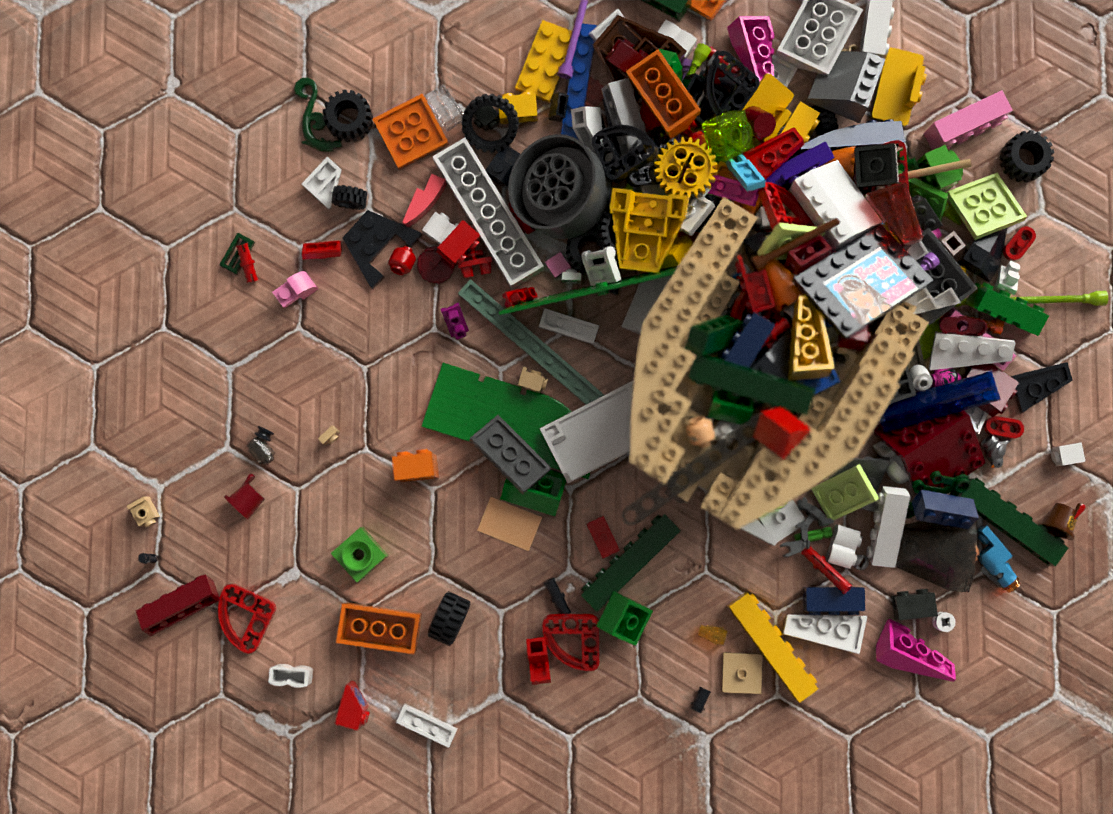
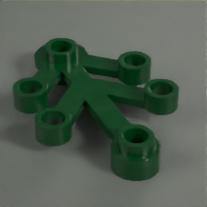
[906,471,971,519]

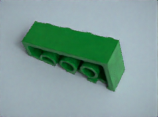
[965,282,1050,336]

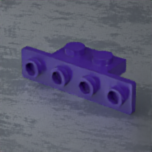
[765,142,834,187]

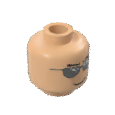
[686,416,715,448]

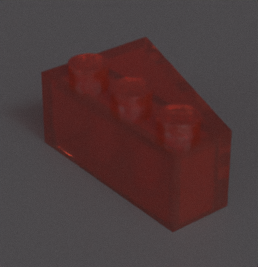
[865,181,923,247]

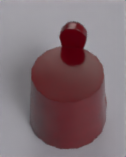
[737,106,776,141]
[224,474,265,520]

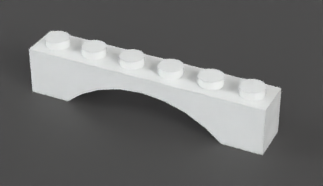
[571,106,609,224]

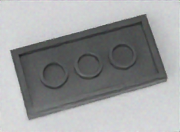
[469,415,551,495]

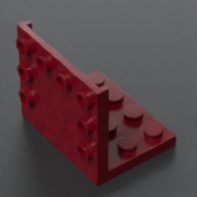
[873,389,986,495]

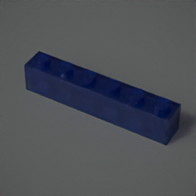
[879,371,1001,433]

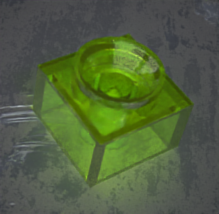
[702,110,753,161]

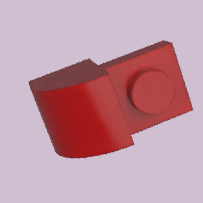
[526,637,551,685]

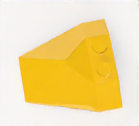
[610,188,689,273]

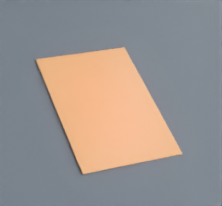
[477,497,542,551]

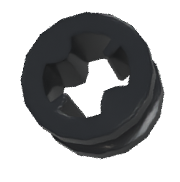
[254,426,274,442]

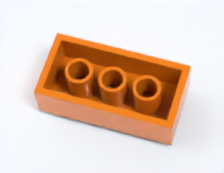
[336,602,422,654]

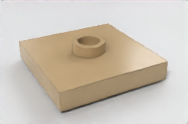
[721,652,763,694]

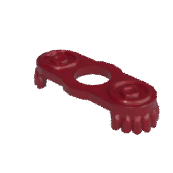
[939,316,988,336]

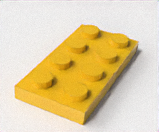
[515,20,572,103]

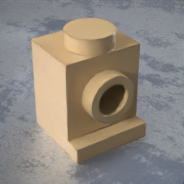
[518,367,548,393]
[127,497,160,528]

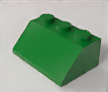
[500,470,566,517]

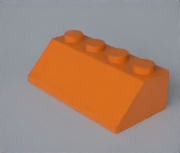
[626,49,701,140]

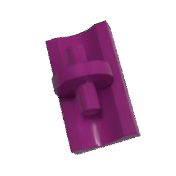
[440,303,469,340]

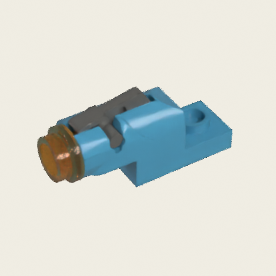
[976,526,1021,593]

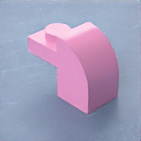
[273,271,318,308]

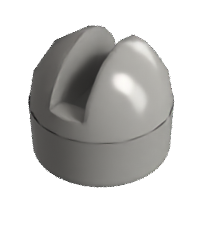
[854,555,869,570]

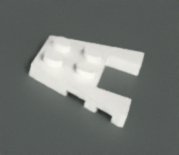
[904,238,961,314]

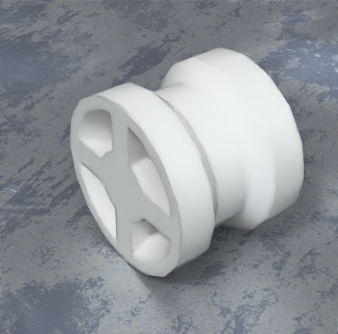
[932,612,956,632]

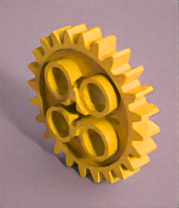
[654,137,718,200]

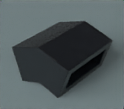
[549,92,569,122]

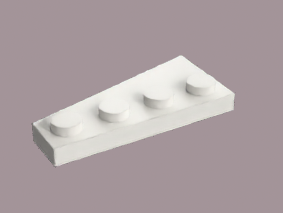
[928,331,1015,370]

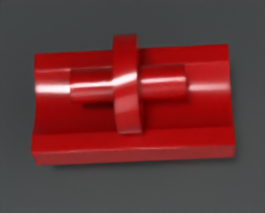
[458,249,493,278]
[502,287,538,308]

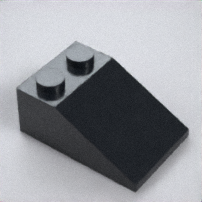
[749,329,797,382]

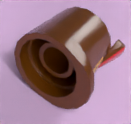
[1042,503,1085,540]

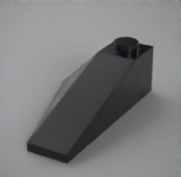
[957,227,1008,282]

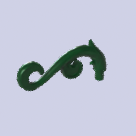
[294,78,342,152]

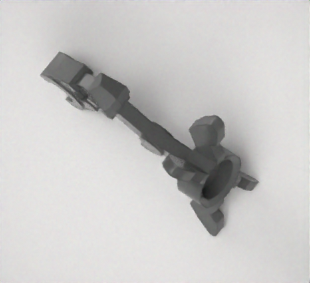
[780,497,834,558]

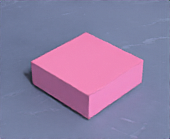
[545,252,571,279]

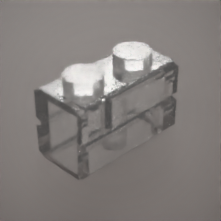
[425,84,465,131]

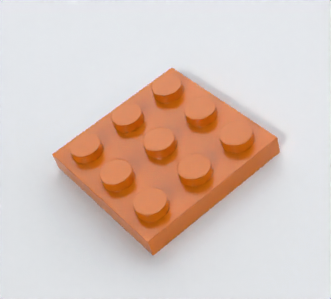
[373,93,449,169]

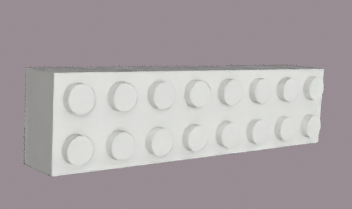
[432,138,544,290]

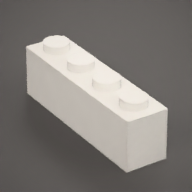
[859,0,895,58]
[866,486,910,568]

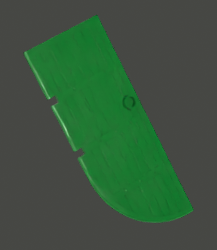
[499,266,678,315]
[422,363,590,480]

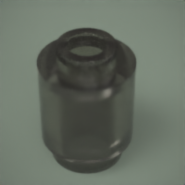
[247,436,275,465]

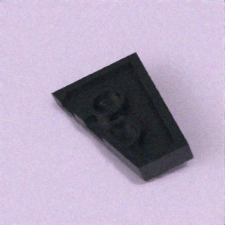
[1010,362,1073,413]

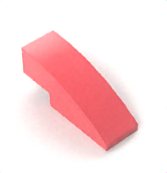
[402,174,447,227]

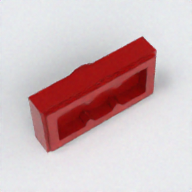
[302,240,342,260]
[586,516,620,559]

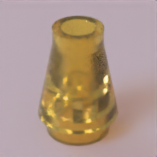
[698,625,728,646]

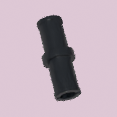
[543,577,572,614]

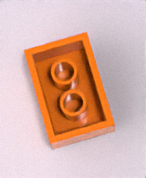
[392,449,439,482]

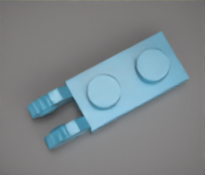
[726,154,765,191]

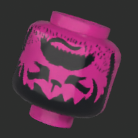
[931,368,961,393]

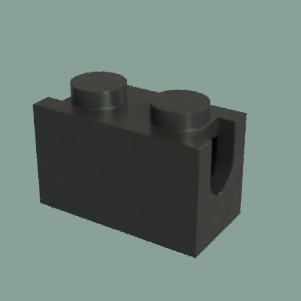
[891,589,938,621]

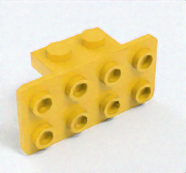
[871,47,927,126]
[723,73,794,153]

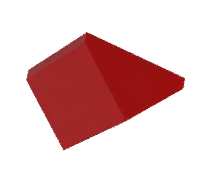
[753,407,812,460]

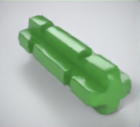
[794,527,833,542]

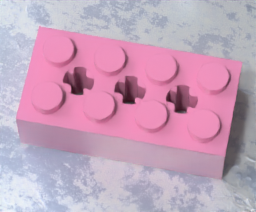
[924,90,1013,150]

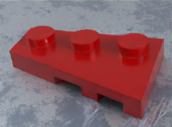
[743,127,804,180]

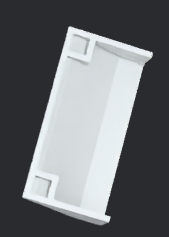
[540,380,634,483]

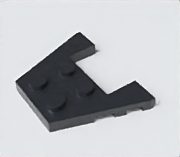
[342,210,422,289]

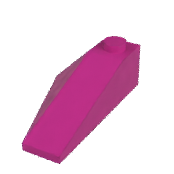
[727,16,774,81]
[876,618,956,682]

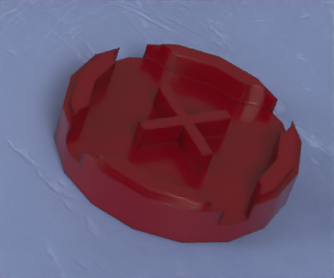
[417,246,455,284]

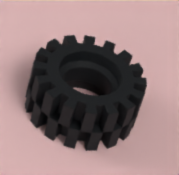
[811,105,838,136]
[331,185,368,210]

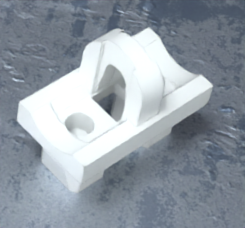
[994,261,1020,295]

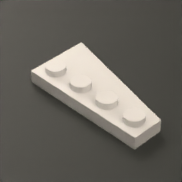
[782,615,867,654]

